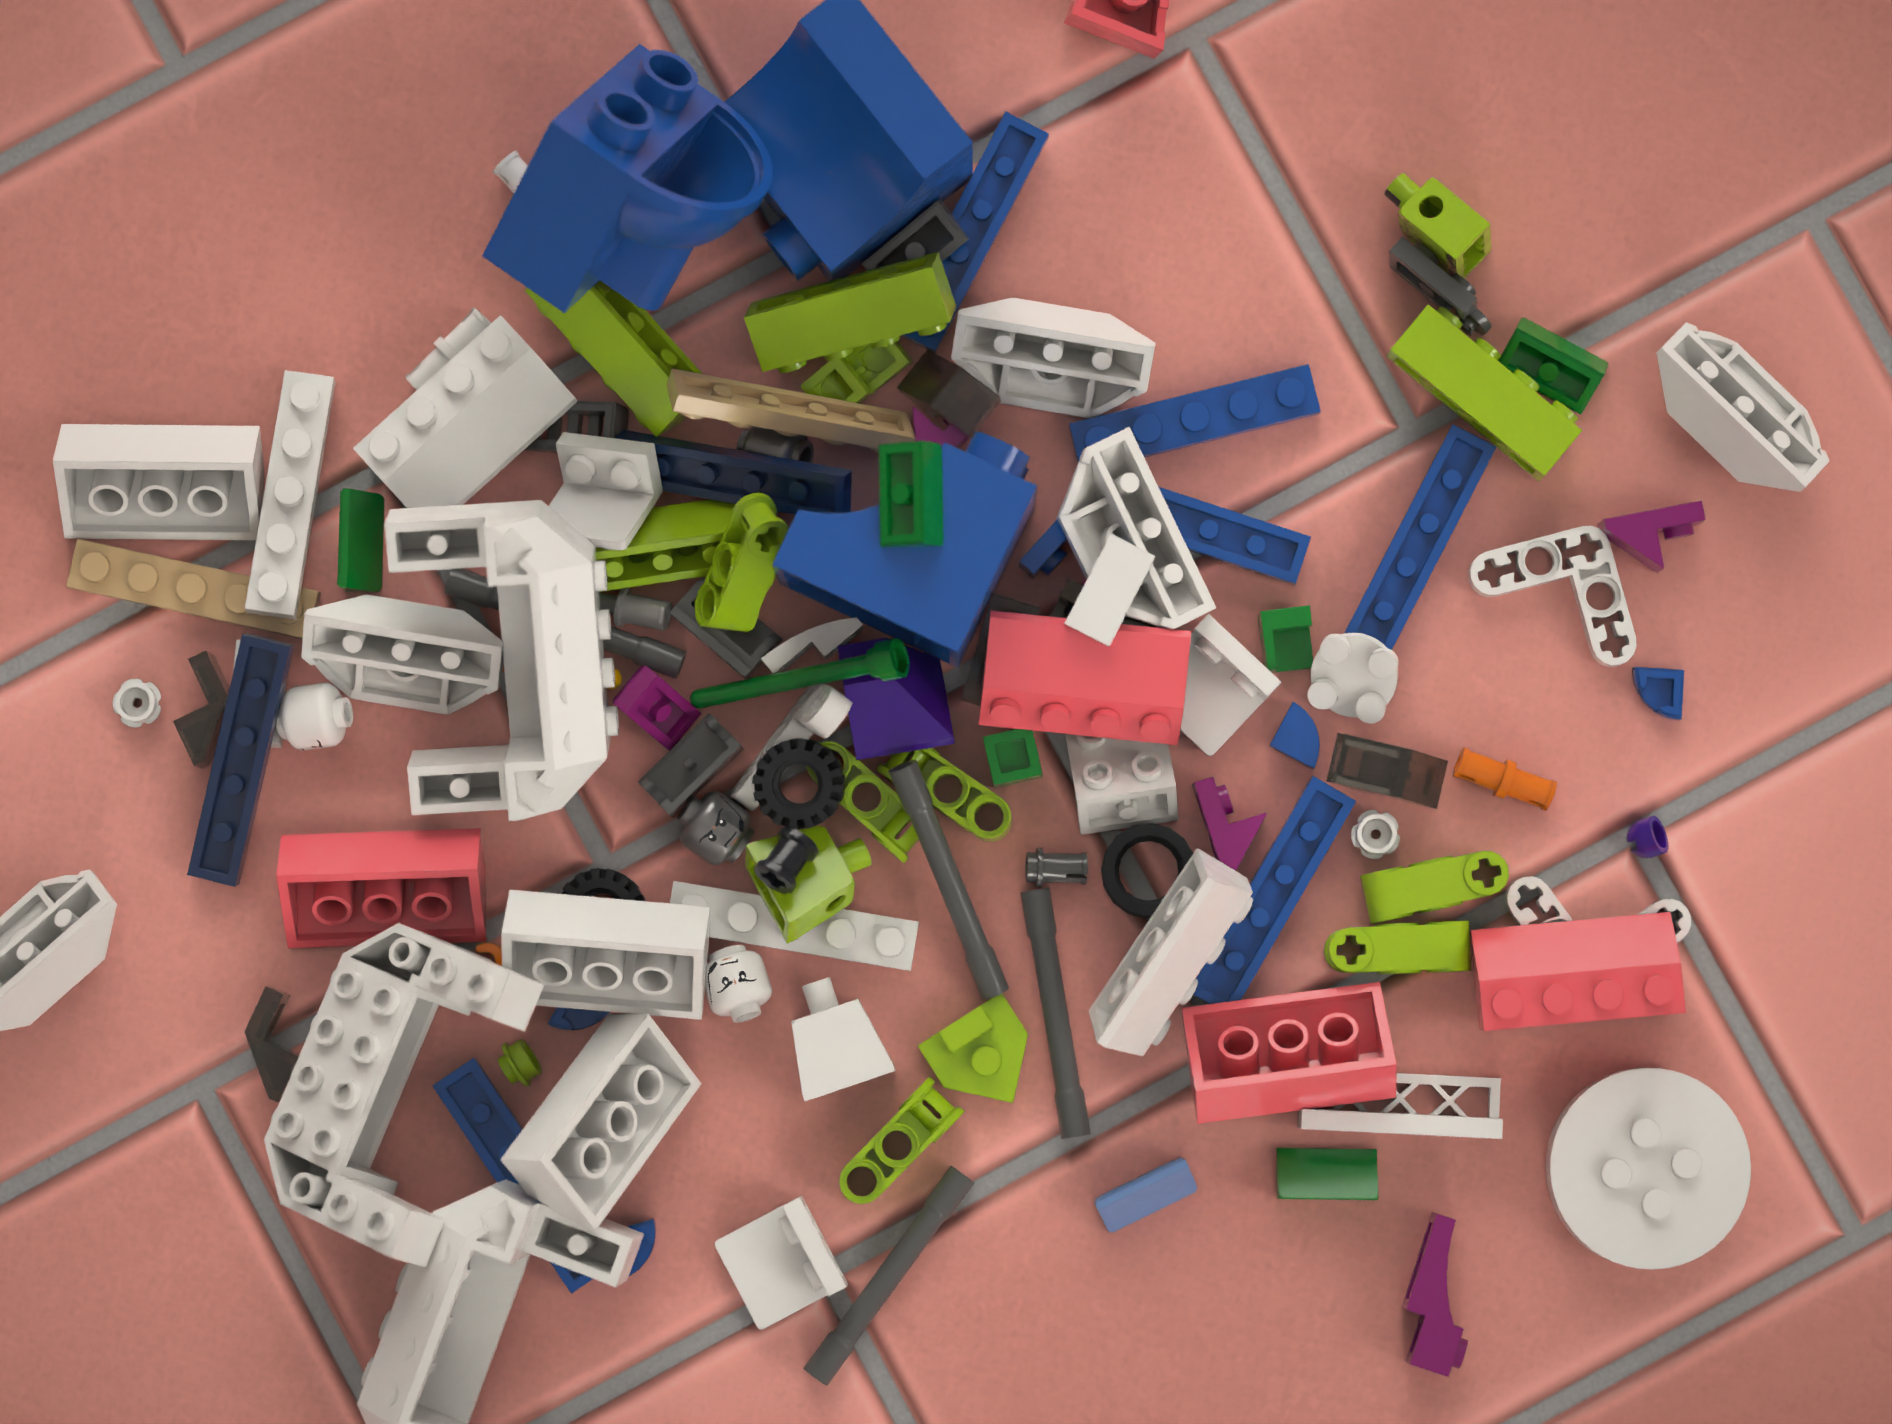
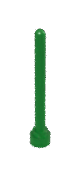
[690,638,909,709]

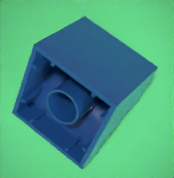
[725,0,973,281]
[772,431,1037,668]

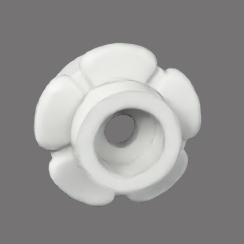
[113,678,161,728]
[1351,810,1400,859]

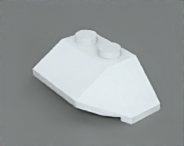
[951,297,1156,418]
[1656,322,1830,492]
[1057,427,1217,630]
[301,594,504,715]
[0,869,117,1031]

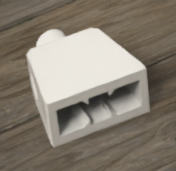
[791,977,896,1101]

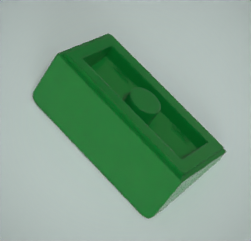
[1498,317,1608,415]
[879,440,944,547]
[337,488,385,593]
[1276,1148,1378,1200]

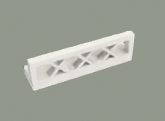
[1298,1073,1503,1139]

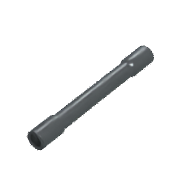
[444,568,686,679]
[888,760,1009,999]
[1020,888,1091,1139]
[803,1166,975,1386]

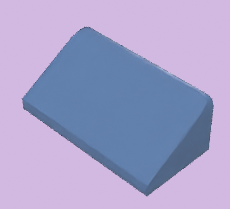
[1093,1157,1197,1232]

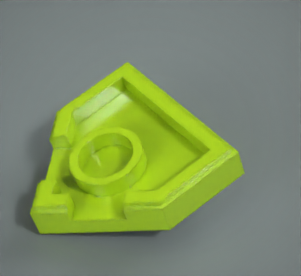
[918,994,1028,1103]

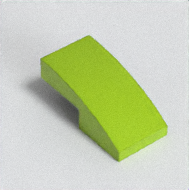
[800,341,913,403]

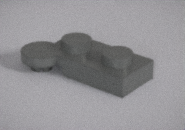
[1389,236,1492,336]

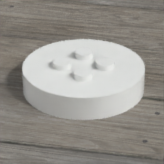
[1545,1068,1751,1269]

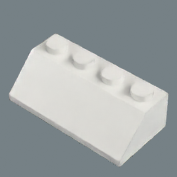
[353,315,578,508]
[53,424,264,540]
[1088,848,1253,1056]
[501,890,710,1020]
[500,1014,702,1231]

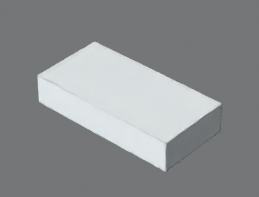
[1064,534,1156,647]

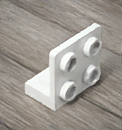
[549,432,663,550]
[1180,614,1281,756]
[1065,734,1179,835]
[715,1195,848,1330]

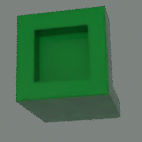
[1257,605,1313,673]
[983,729,1043,788]

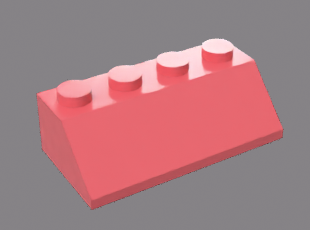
[978,611,1191,745]
[276,828,487,948]
[1470,912,1686,1031]
[1182,982,1397,1124]

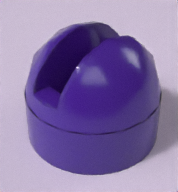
[1626,815,1669,858]

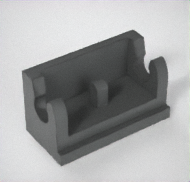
[670,576,783,679]
[638,713,744,817]

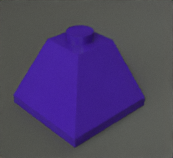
[837,638,955,760]

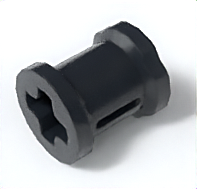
[754,827,819,894]

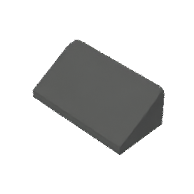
[862,200,969,271]

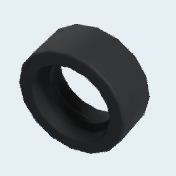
[1101,823,1193,918]

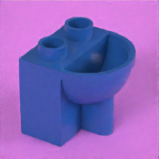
[482,44,773,313]

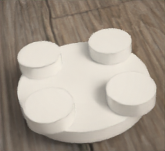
[1307,633,1399,724]

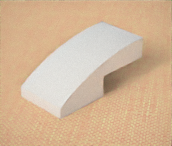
[761,617,864,674]

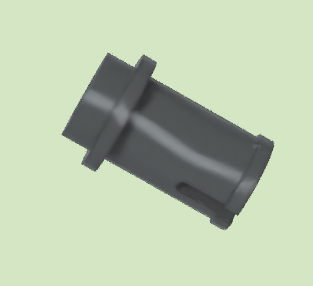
[1025,848,1088,887]

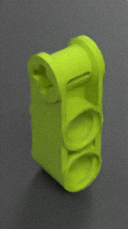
[694,493,789,632]
[807,741,919,864]
[875,748,1012,842]
[1360,851,1509,924]
[1323,921,1471,974]
[839,1076,965,1204]

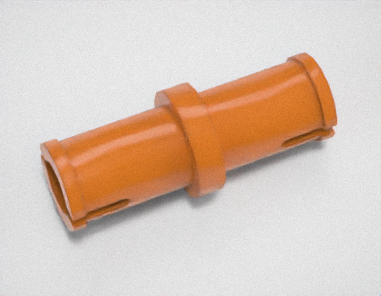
[1452,747,1557,811]

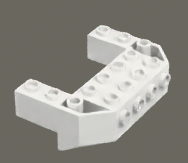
[384,500,619,821]
[264,923,544,1267]
[357,1179,644,1424]

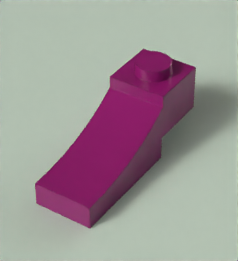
[1402,1212,1468,1377]

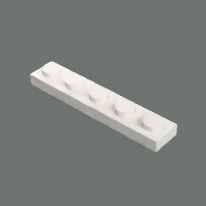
[245,370,336,620]
[670,881,919,971]

